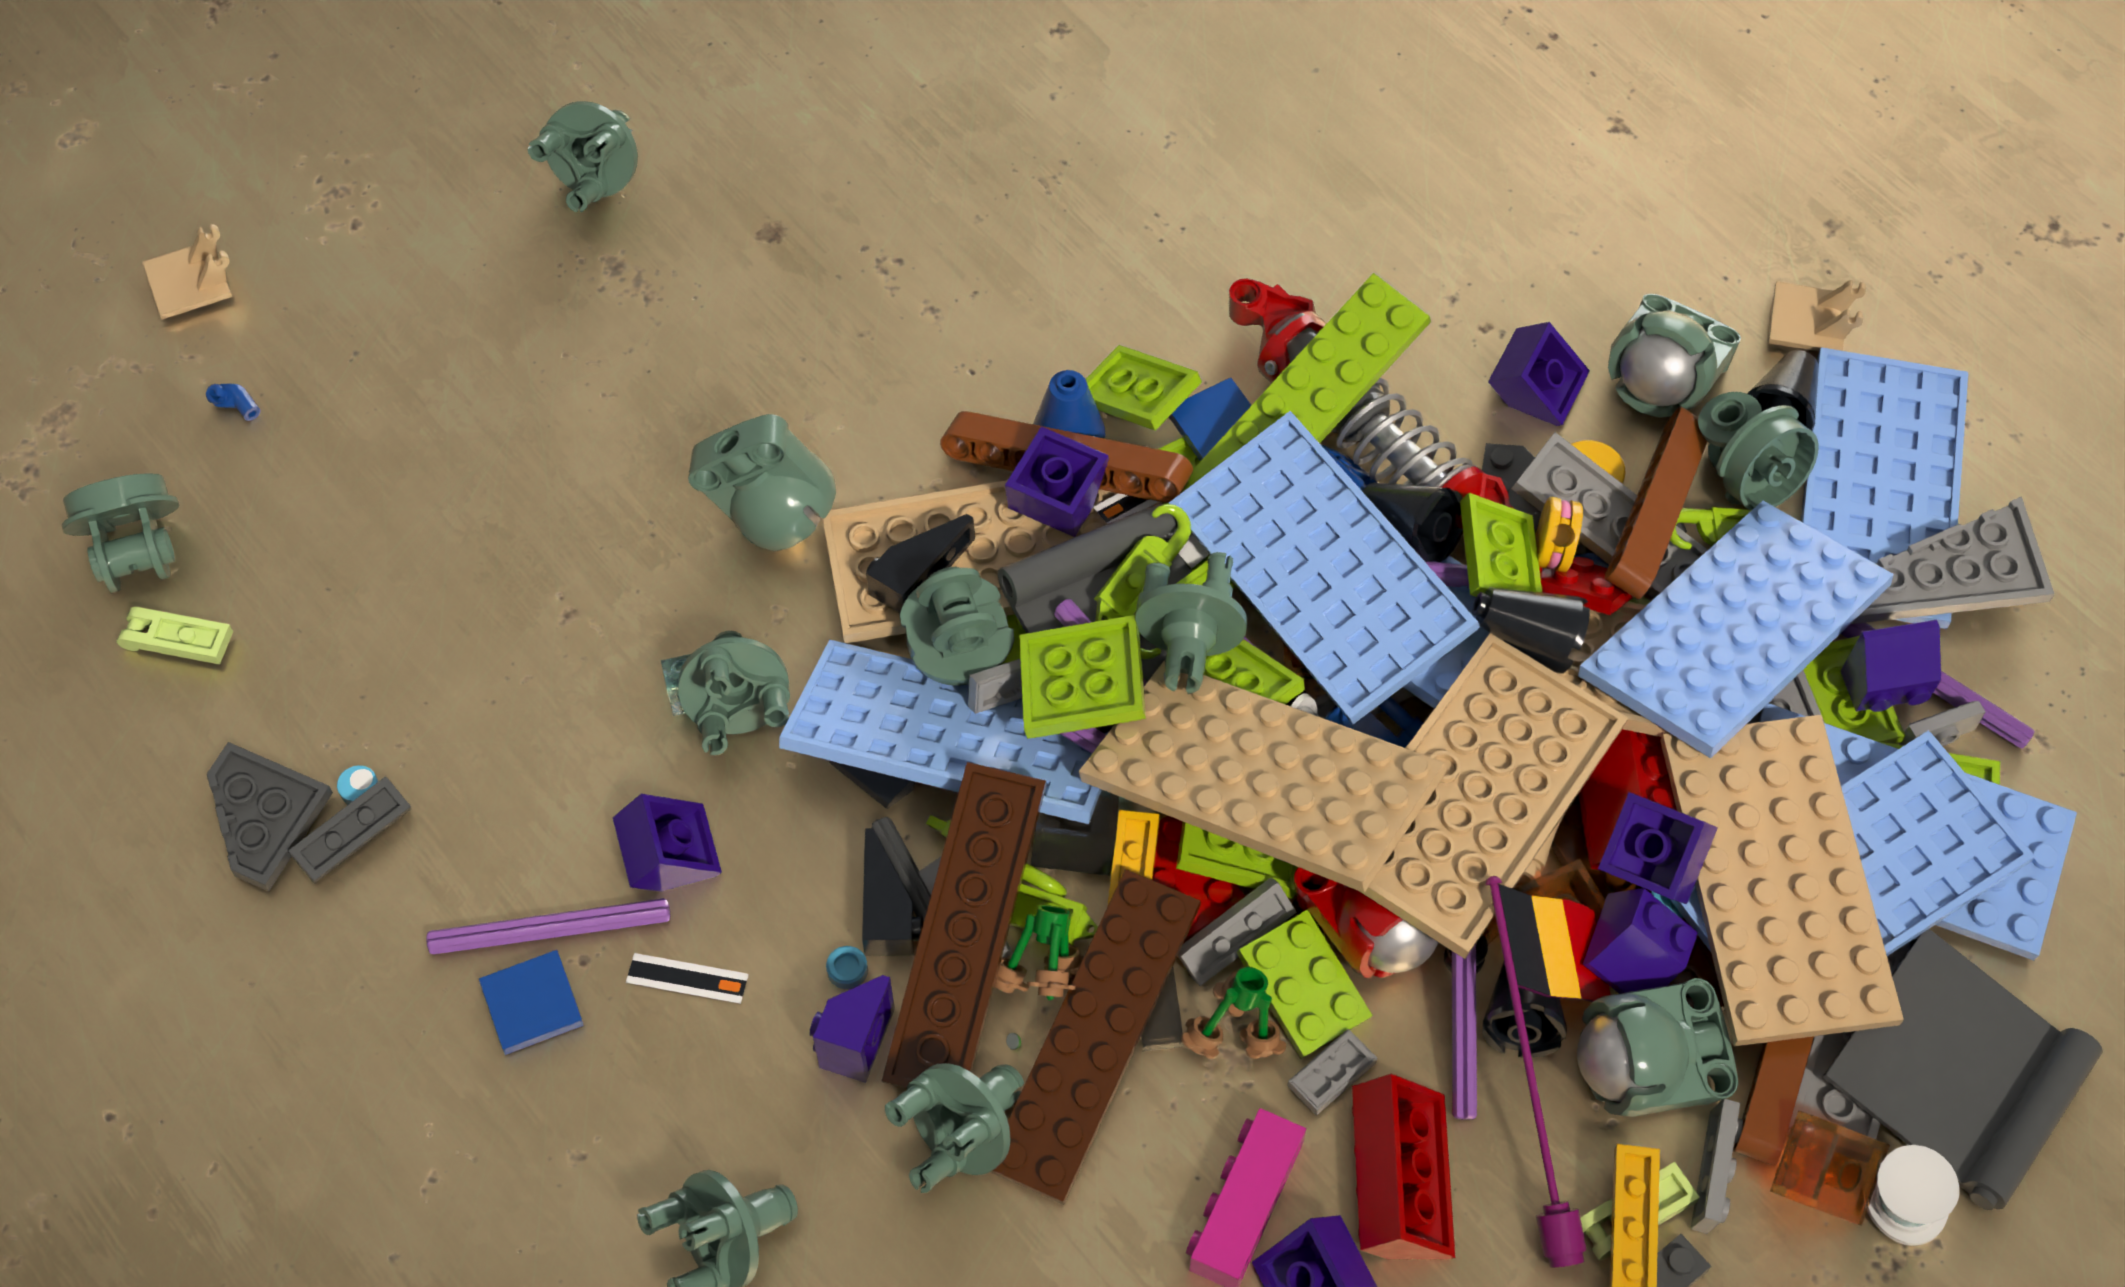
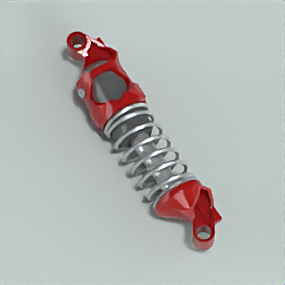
[1229,278,1515,534]

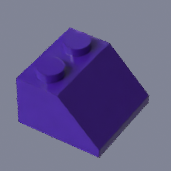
[1488,322,1590,426]
[1005,426,1109,537]
[1840,620,1941,712]
[1598,792,1718,904]
[612,794,722,892]
[1583,888,1698,993]
[810,975,895,1083]
[1252,1215,1377,1287]

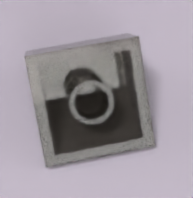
[1031,790,1119,876]

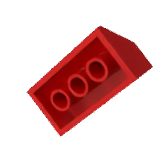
[1578,729,1677,871]
[1352,1073,1456,1260]

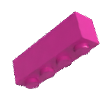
[1186,1108,1307,1287]

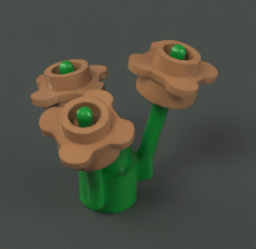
[994,905,1084,1000]
[1181,966,1286,1059]

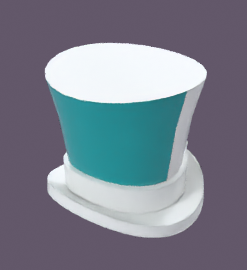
[1864,1145,1959,1246]

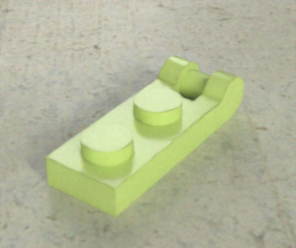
[116,607,233,665]
[1580,1162,1700,1261]

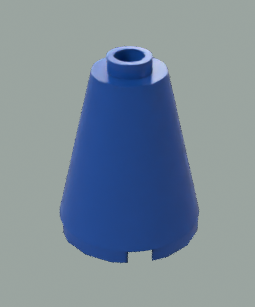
[1033,370,1105,439]

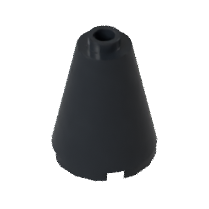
[1747,350,1819,431]
[1362,482,1463,562]
[1472,587,1590,674]
[1482,961,1567,1058]

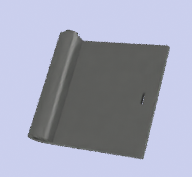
[998,503,1192,733]
[1823,929,2103,1210]

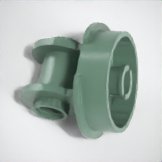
[1698,392,1819,510]
[62,473,179,593]
[900,567,1014,686]

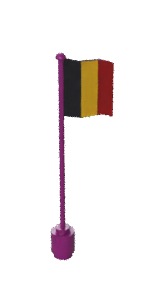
[1485,876,1611,1268]

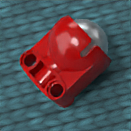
[1294,867,1438,978]

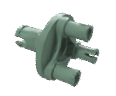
[527,101,638,212]
[1135,552,1247,694]
[678,631,790,755]
[885,1063,1024,1193]
[637,1170,798,1287]

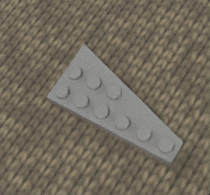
[1851,496,2054,624]

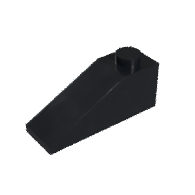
[866,514,975,614]
[862,828,922,956]

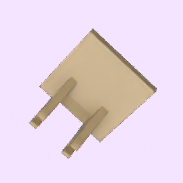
[142,224,232,320]
[1768,280,1866,352]

